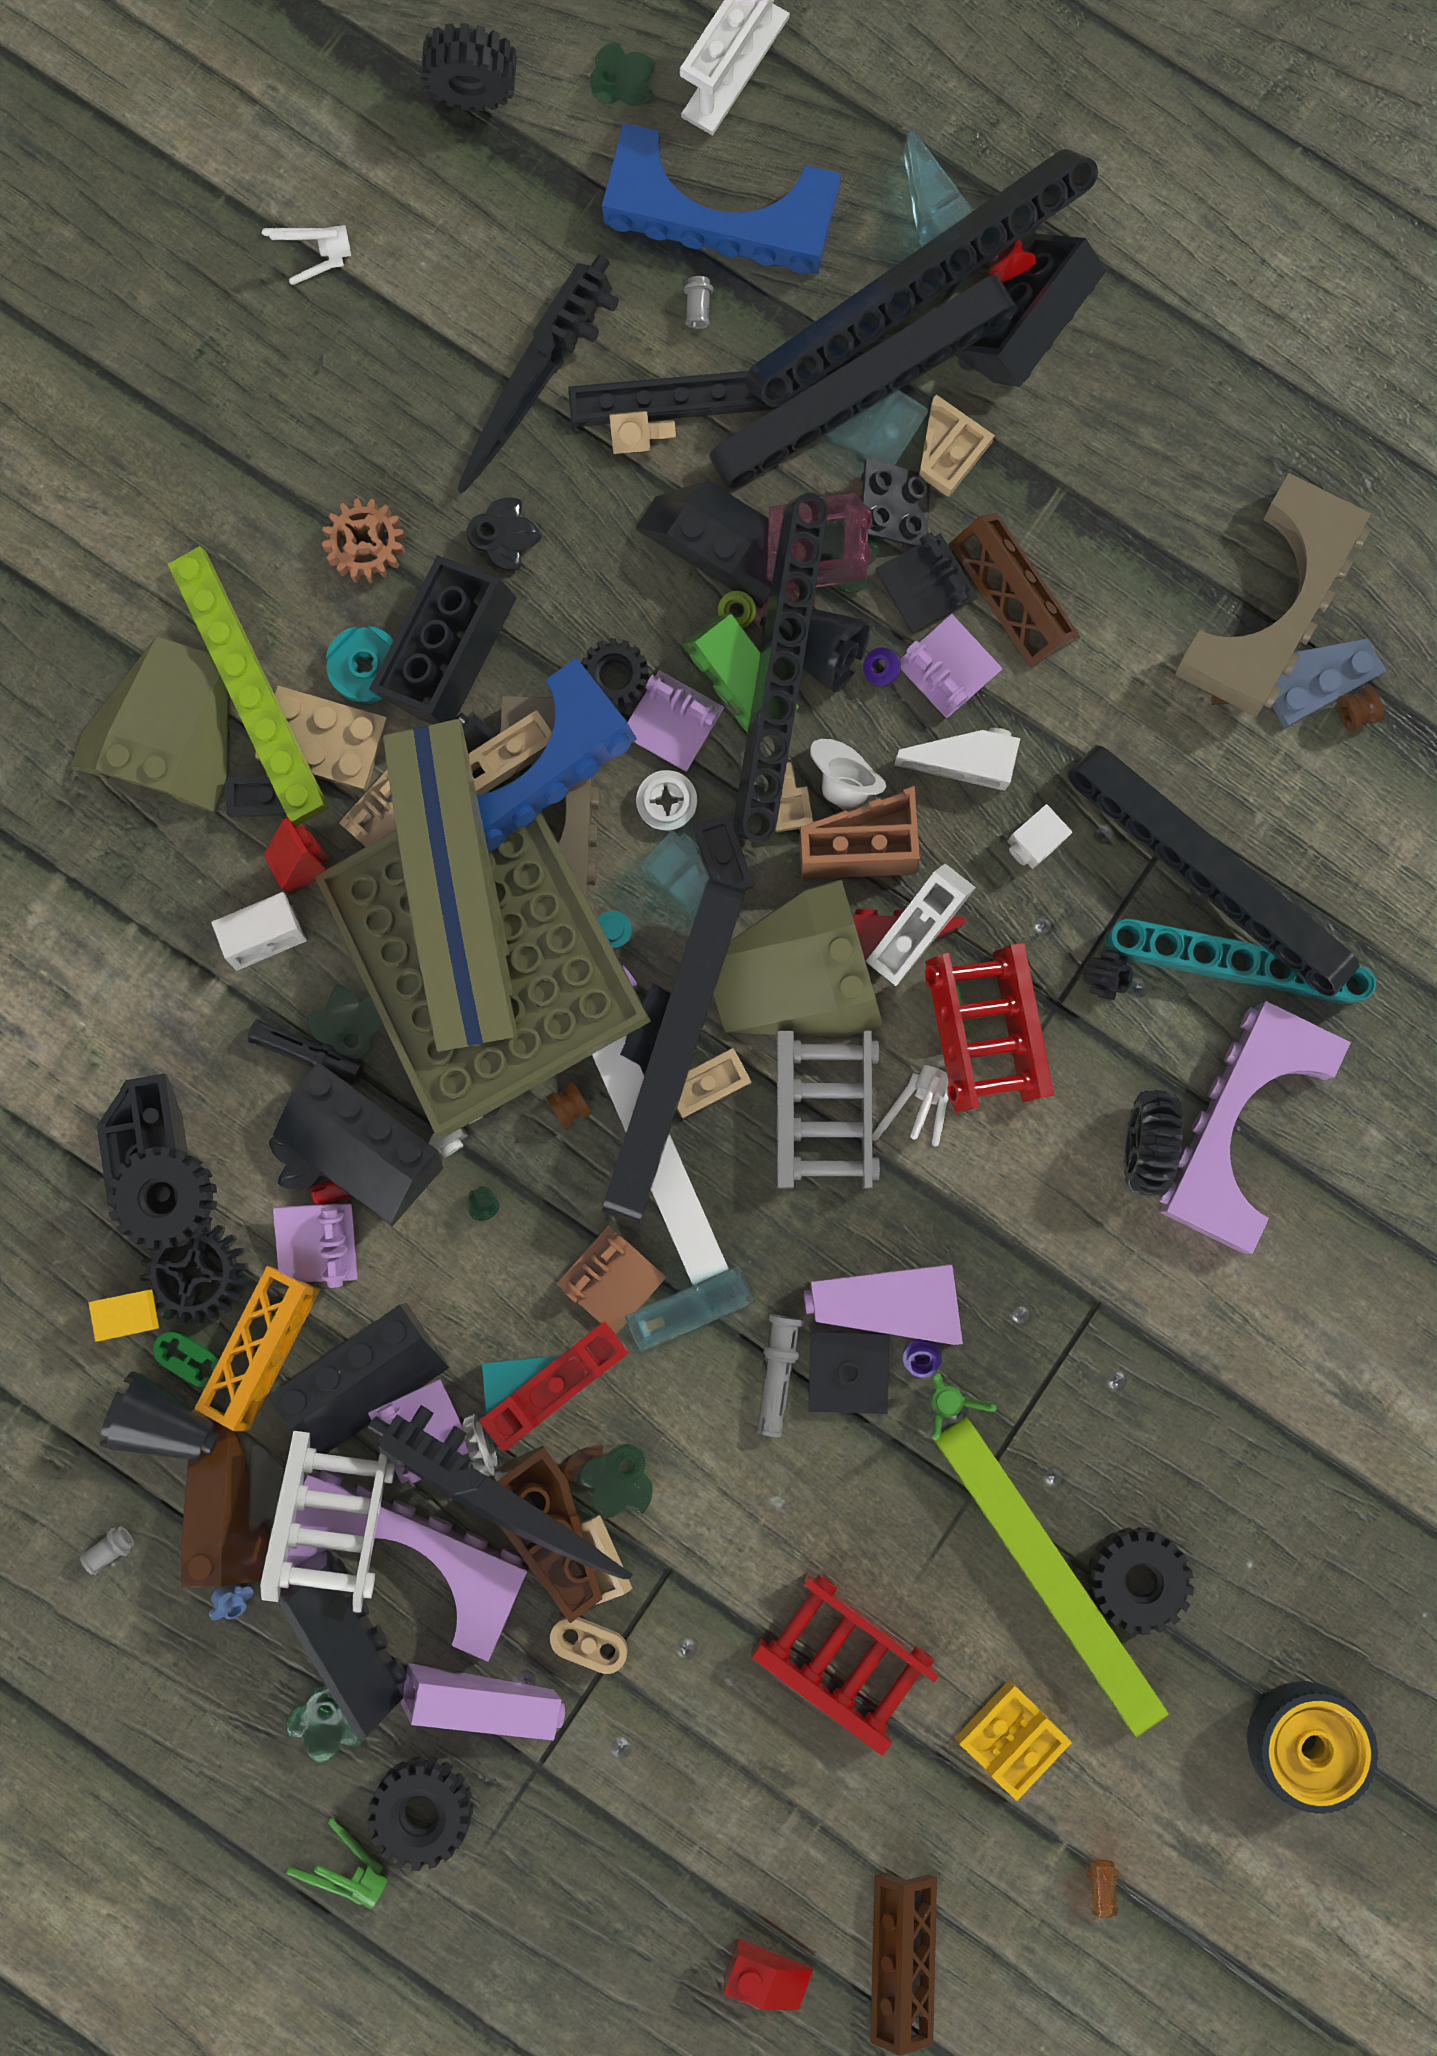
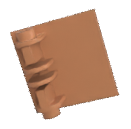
[557,1225,666,1334]

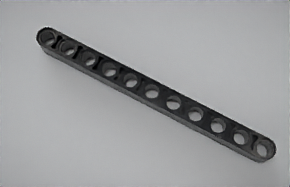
[746,149,1098,407]

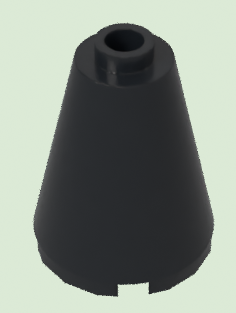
[760,607,870,692]
[100,1371,220,1461]

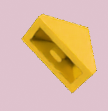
[88,1289,159,1342]

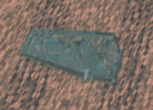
[904,130,974,246]
[640,830,709,919]

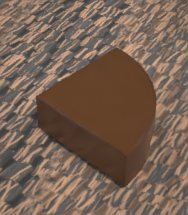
[561,1445,604,1486]

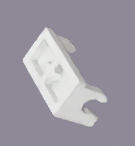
[211,892,307,971]

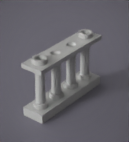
[777,1031,880,1189]

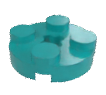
[326,626,394,705]

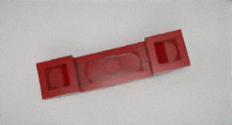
[479,1321,630,1453]

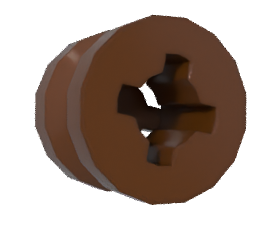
[1337,685,1384,732]
[546,1081,592,1129]

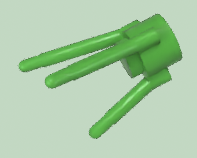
[930,1373,997,1440]
[286,1818,388,1910]

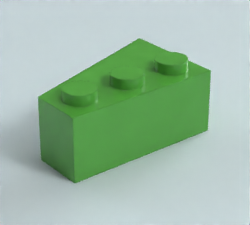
[681,613,799,733]

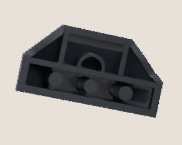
[636,480,777,608]
[97,1073,188,1214]

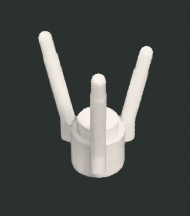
[262,225,351,285]
[872,1065,949,1147]

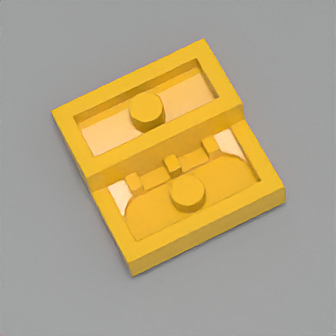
[954,1680,1072,1801]

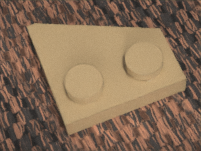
[919,395,995,497]

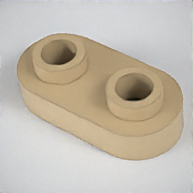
[550,1617,628,1674]

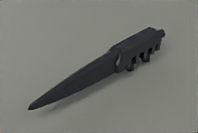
[458,255,619,494]
[367,1405,633,1579]

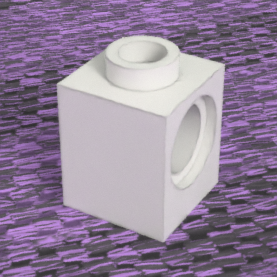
[1007,804,1073,869]

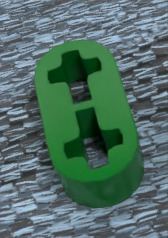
[153,1331,221,1388]

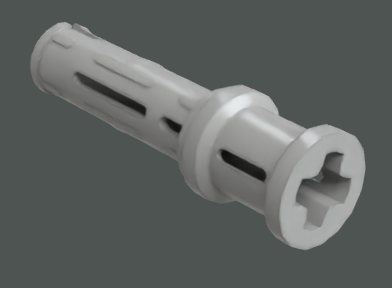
[756,1314,804,1437]

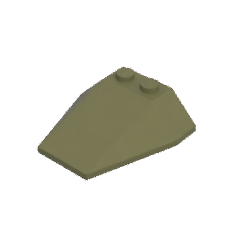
[70,637,229,813]
[713,879,883,1037]

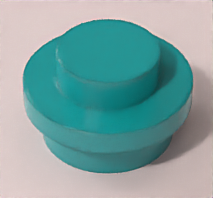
[597,911,632,949]

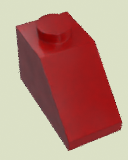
[724,1939,813,2010]

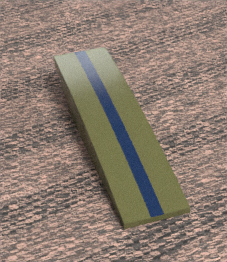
[383,719,518,1052]

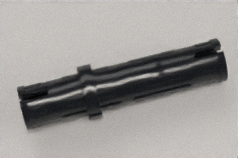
[247,1019,364,1085]

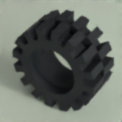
[581,638,649,713]

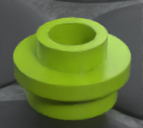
[718,591,756,628]

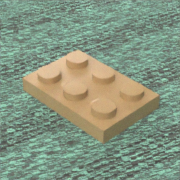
[255,686,389,792]

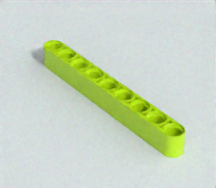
[934,1416,1169,1738]

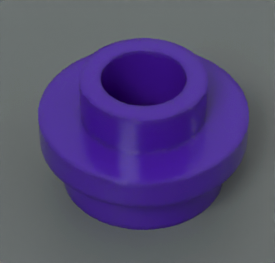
[863,647,901,686]
[903,1339,942,1378]

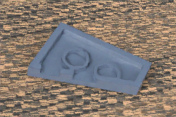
[1272,639,1387,729]

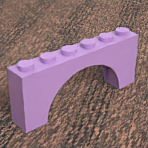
[1158,1001,1351,1254]
[287,1470,530,1662]

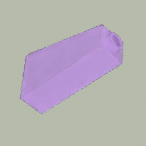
[803,1264,963,1345]
[401,1663,565,1741]

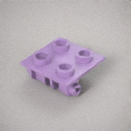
[900,614,1003,719]
[628,670,725,772]
[273,1203,358,1288]
[368,1379,468,1484]

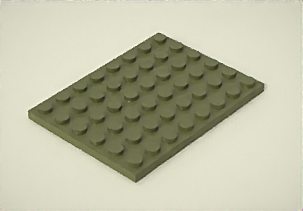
[315,771,651,1139]

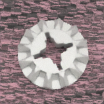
[636,770,697,832]
[462,1414,497,1477]

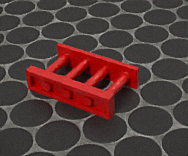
[925,943,1054,1114]
[751,1573,939,1756]

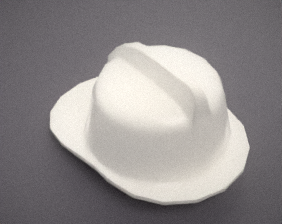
[810,739,886,813]

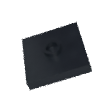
[808,1331,889,1414]

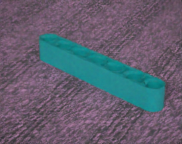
[1105,919,1376,1005]

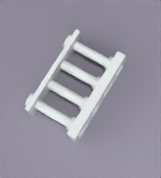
[680,0,790,136]
[260,1431,396,1612]

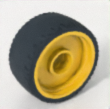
[1247,1681,1378,1814]

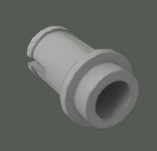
[684,276,714,329]
[80,1526,134,1575]

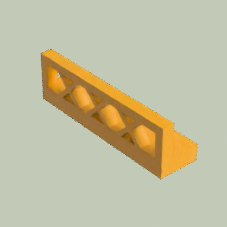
[194,1266,321,1431]

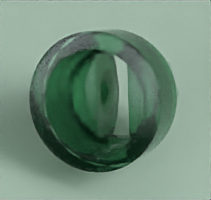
[466,1186,500,1221]

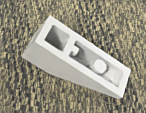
[894,728,1020,791]
[866,864,976,986]

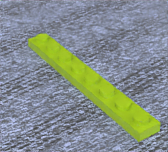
[168,546,329,826]

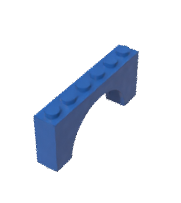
[602,123,841,274]
[389,657,637,851]

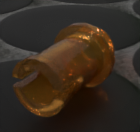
[1087,1859,1119,1918]

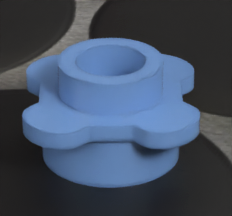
[209,1584,254,1621]

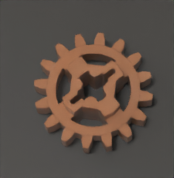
[322,498,406,583]

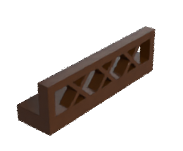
[948,513,1080,667]
[870,1873,937,2056]

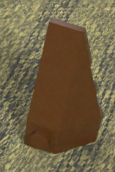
[181,1419,271,1587]
[489,1446,603,1623]

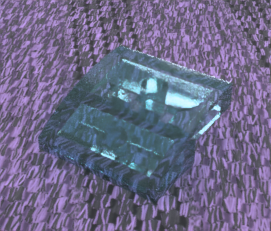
[823,390,928,466]

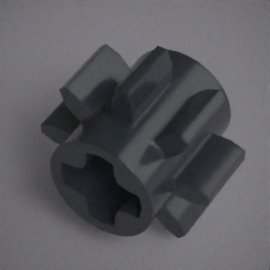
[1084,950,1133,1000]

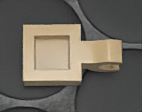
[610,411,676,454]
[776,762,814,833]

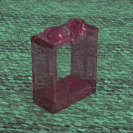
[767,493,872,592]

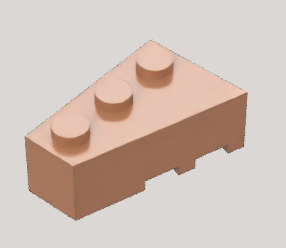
[799,786,920,879]

